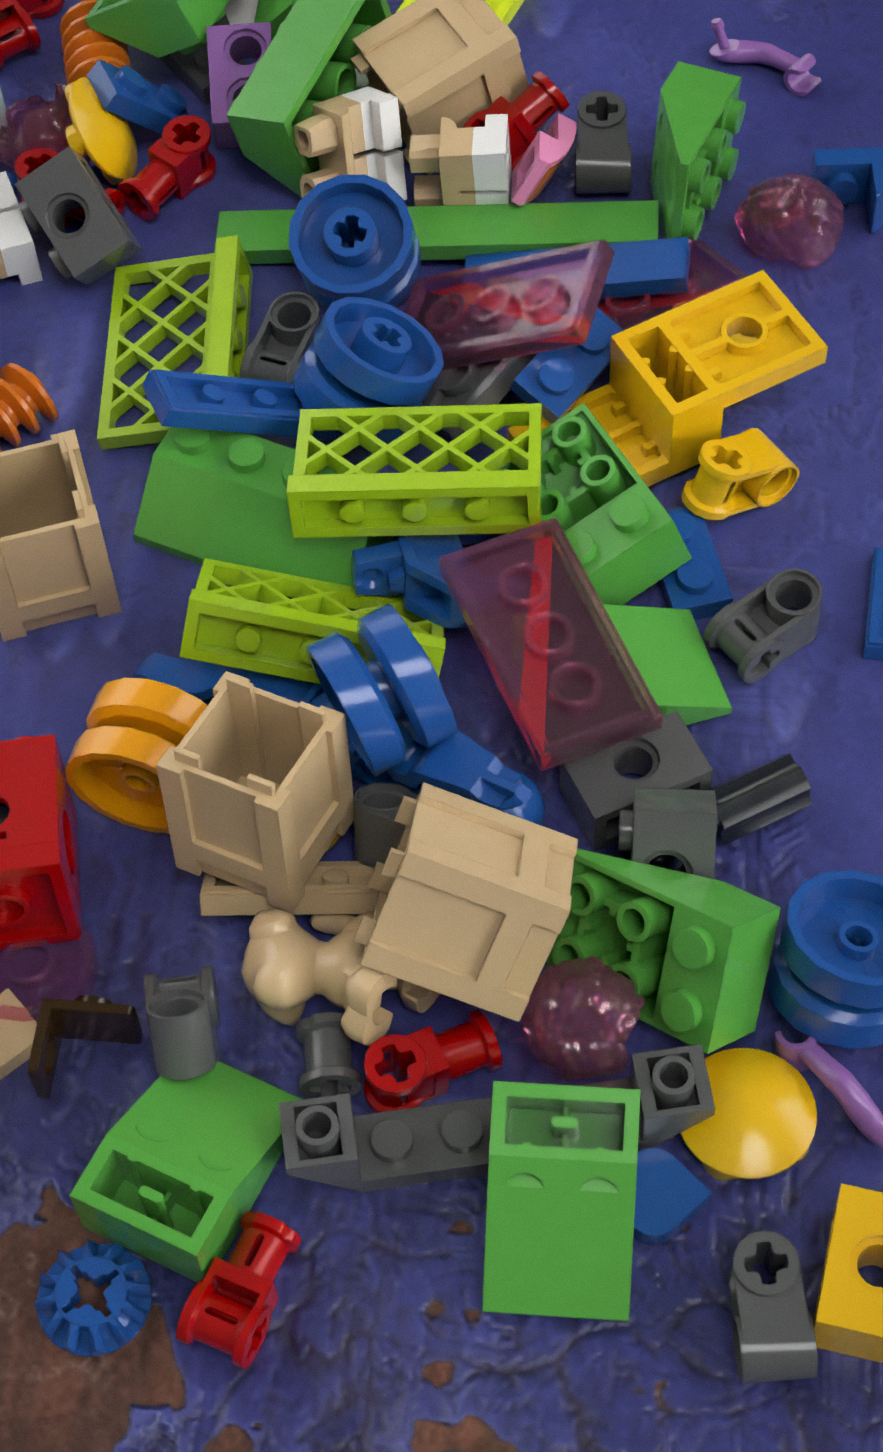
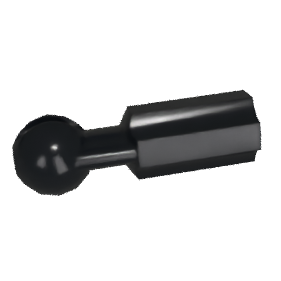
[623,753,812,870]

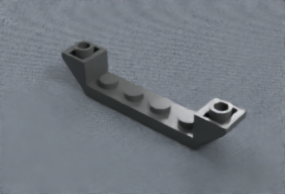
[279,1044,715,1192]

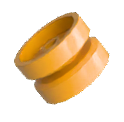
[65,677,208,834]

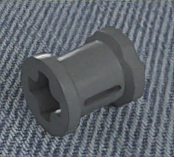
[296,1012,361,1099]

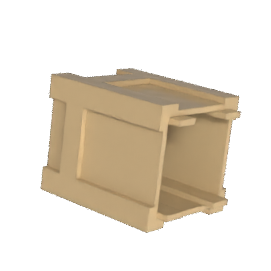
[351,0,529,175]
[0,429,122,642]
[156,671,354,913]
[354,782,578,1022]

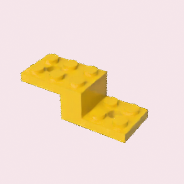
[507,270,828,487]

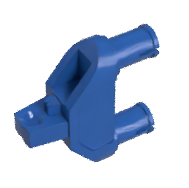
[351,533,532,628]

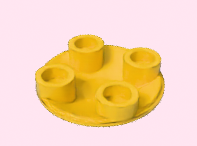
[65,77,138,185]
[680,1048,817,1181]

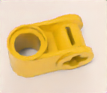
[681,428,800,521]

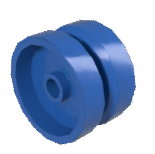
[289,174,421,311]
[293,297,444,444]
[305,604,458,777]
[766,870,883,1049]

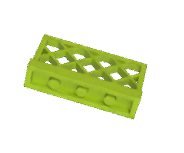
[97,235,253,450]
[286,403,542,538]
[179,558,446,684]

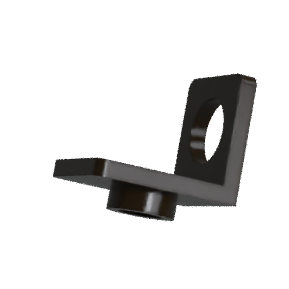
[28,995,143,1098]

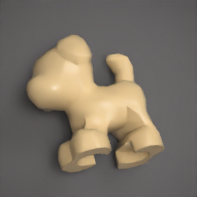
[241,909,440,1046]

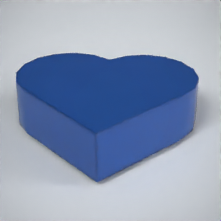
[633,1147,712,1245]

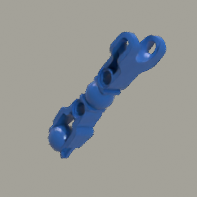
[133,652,545,825]

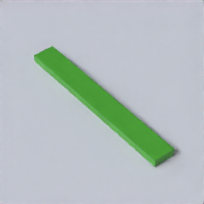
[214,200,659,264]

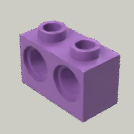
[206,22,273,149]

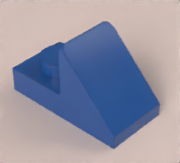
[809,147,883,233]

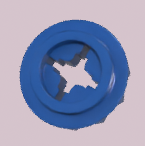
[34,1239,152,1357]

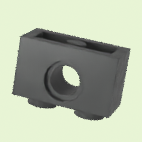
[14,146,143,286]
[560,710,713,852]
[619,788,717,879]

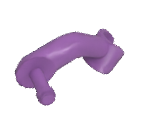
[709,18,821,97]
[775,1030,883,1147]

